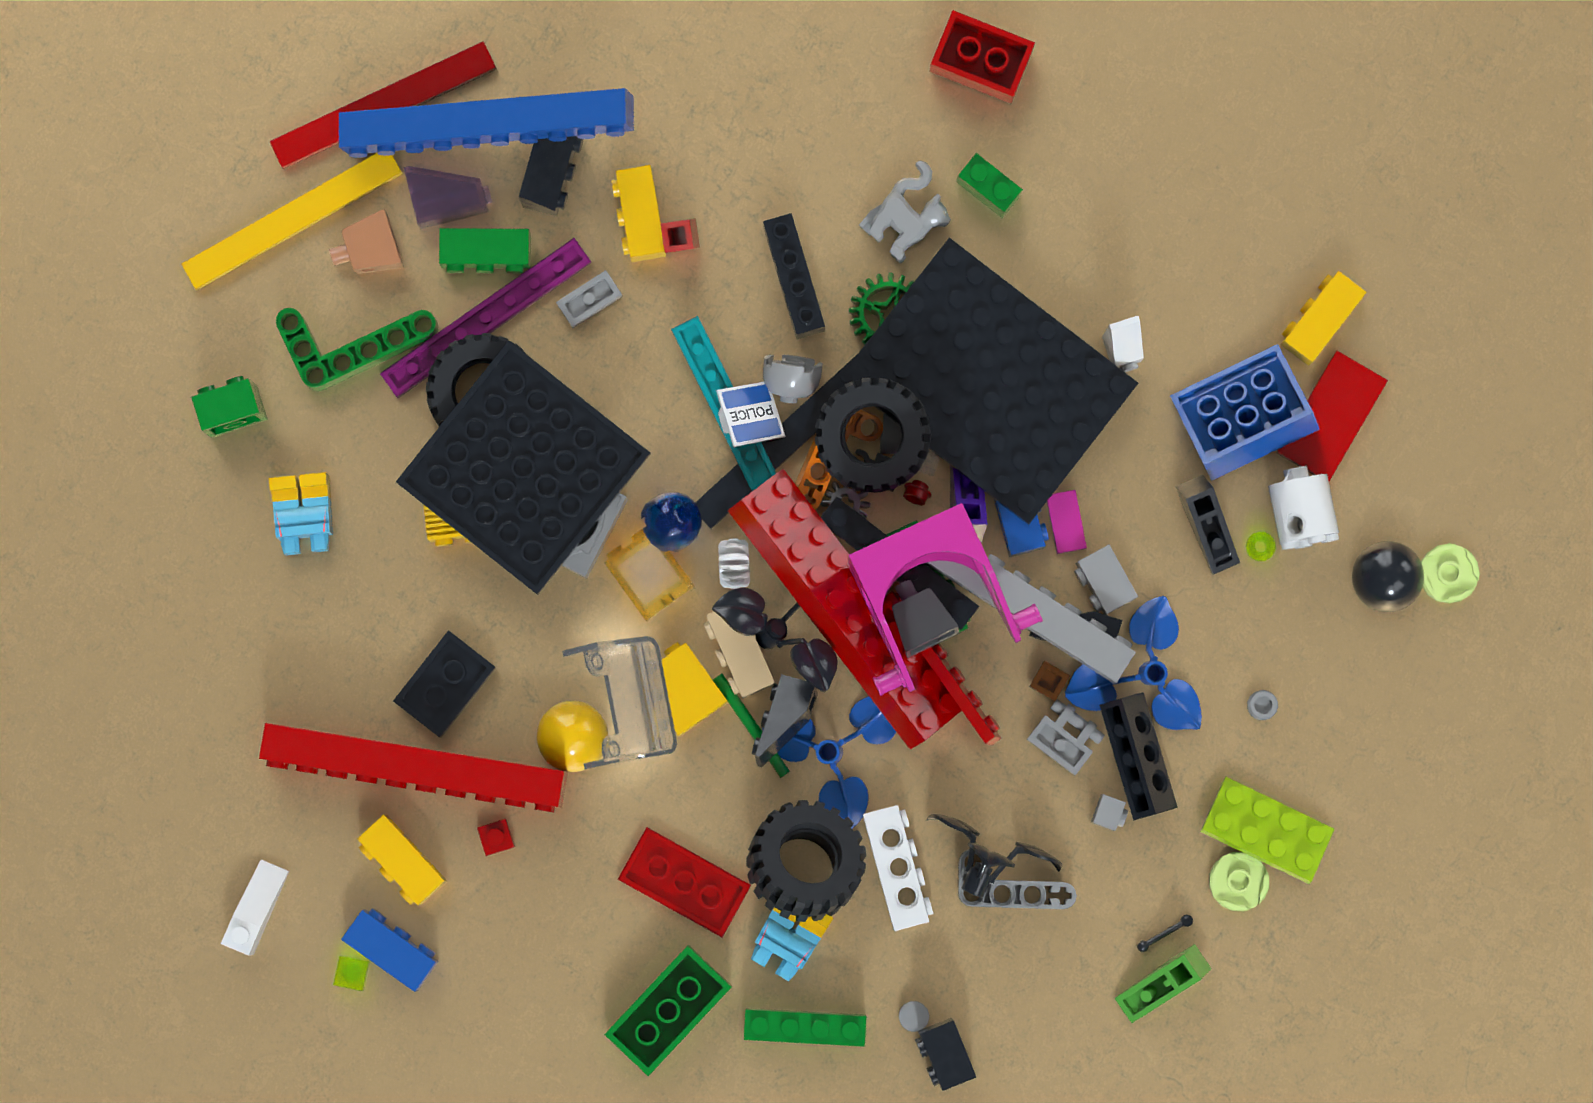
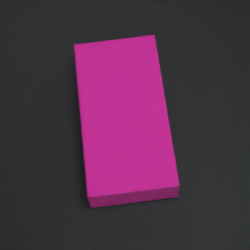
[1047,490,1087,554]

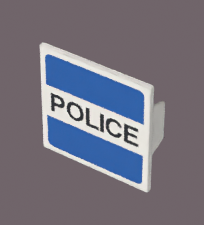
[716,382,786,447]

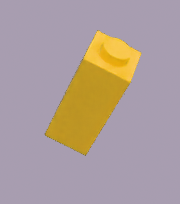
[661,642,728,737]

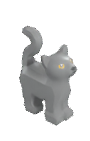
[859,161,951,264]

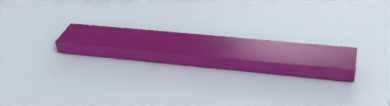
[380,238,592,398]

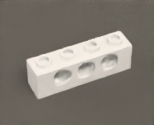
[863,805,933,931]

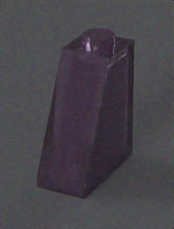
[403,166,492,229]

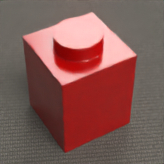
[660,218,700,253]

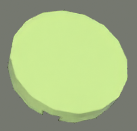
[1421,543,1480,603]
[1209,852,1269,911]

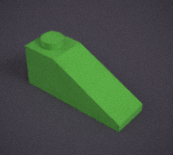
[1115,944,1212,1023]

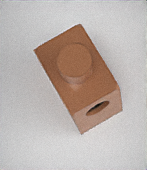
[329,209,404,274]

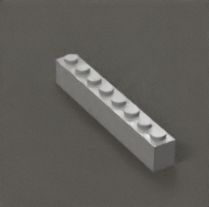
[925,554,1136,684]

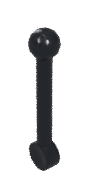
[1137,915,1193,952]

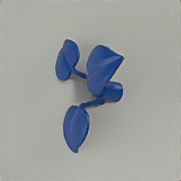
[1065,596,1202,730]
[762,697,896,829]

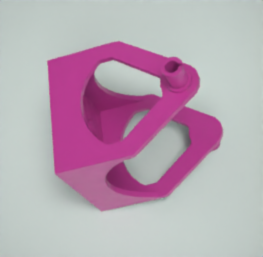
[848,503,1043,696]

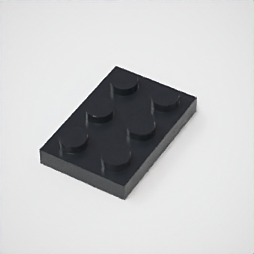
[393,630,496,738]

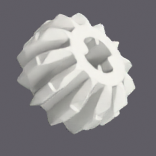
[718,538,750,589]

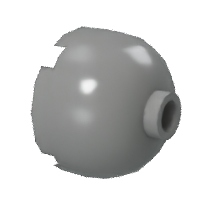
[763,355,823,403]

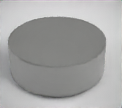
[1247,690,1278,720]
[899,1001,929,1032]

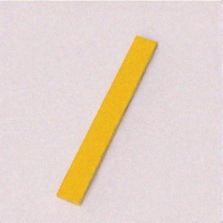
[181,153,403,290]

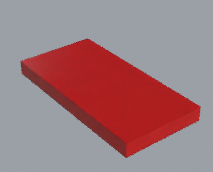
[1276,350,1388,481]
[617,827,751,938]

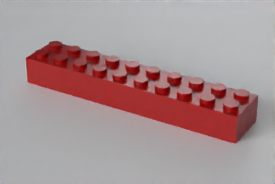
[728,469,962,750]
[259,723,568,813]

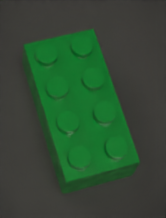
[604,945,732,1076]

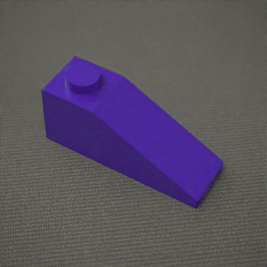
[950,465,988,543]

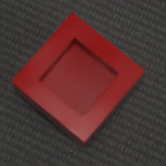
[477,818,515,856]

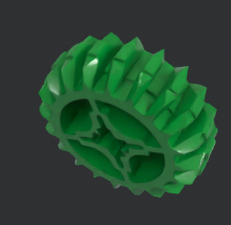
[849,273,914,345]

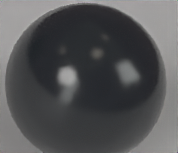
[1352,541,1424,612]

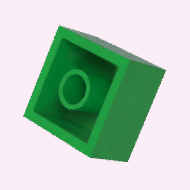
[191,376,268,438]

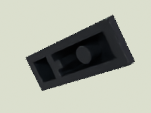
[1176,475,1240,575]

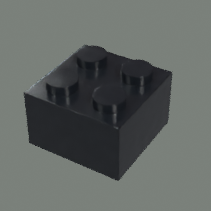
[915,1018,976,1091]

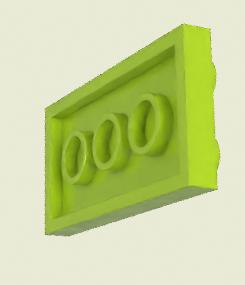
[1200,777,1334,884]

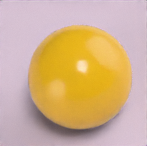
[537,700,608,772]

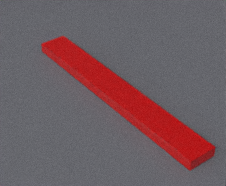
[269,41,497,169]

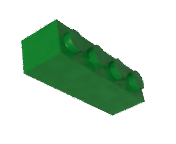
[744,1008,867,1047]

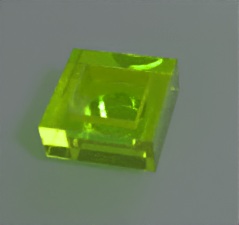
[333,955,370,991]

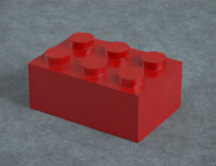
[929,10,1035,104]

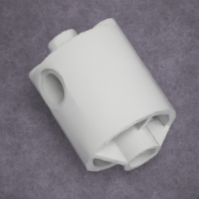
[1268,466,1339,550]

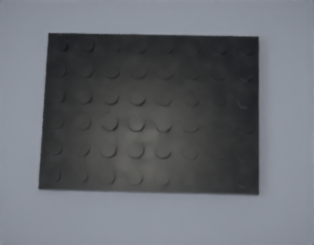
[839,237,1139,525]

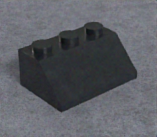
[519,136,584,216]

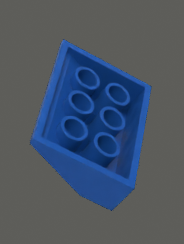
[1170,344,1320,481]

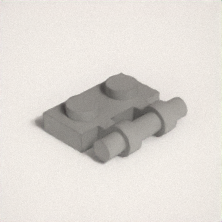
[1027,699,1105,776]

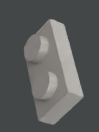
[556,270,622,328]

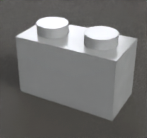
[1074,545,1138,615]

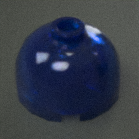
[641,491,702,552]

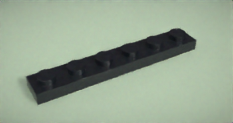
[821,497,980,631]

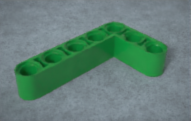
[276,308,439,391]

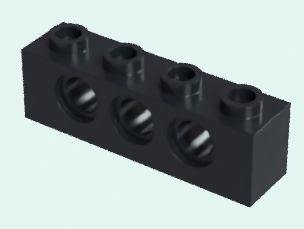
[763,213,825,339]
[1099,692,1178,821]

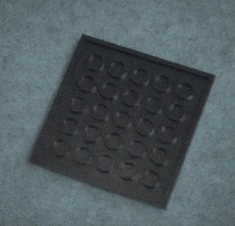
[396,341,651,595]

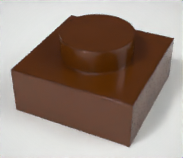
[1029,660,1070,702]

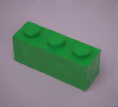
[439,228,531,274]

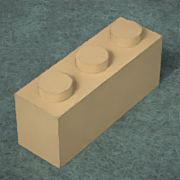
[704,612,775,699]

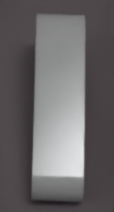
[958,850,1077,909]

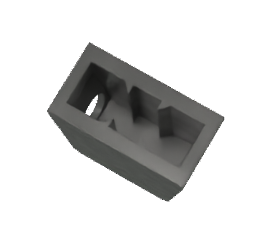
[892,580,959,658]

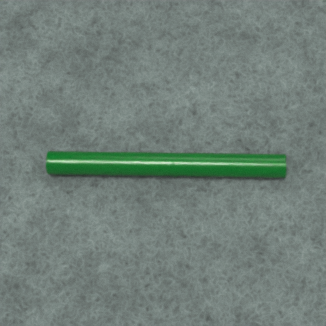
[713,673,790,778]

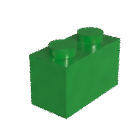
[956,153,1023,218]

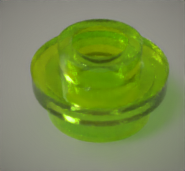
[1245,532,1276,562]

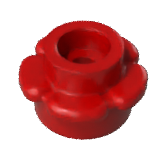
[903,480,932,506]

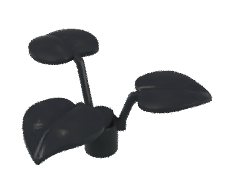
[712,588,838,693]
[927,814,1062,898]

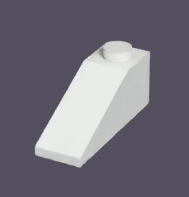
[1102,316,1144,372]
[221,860,289,956]

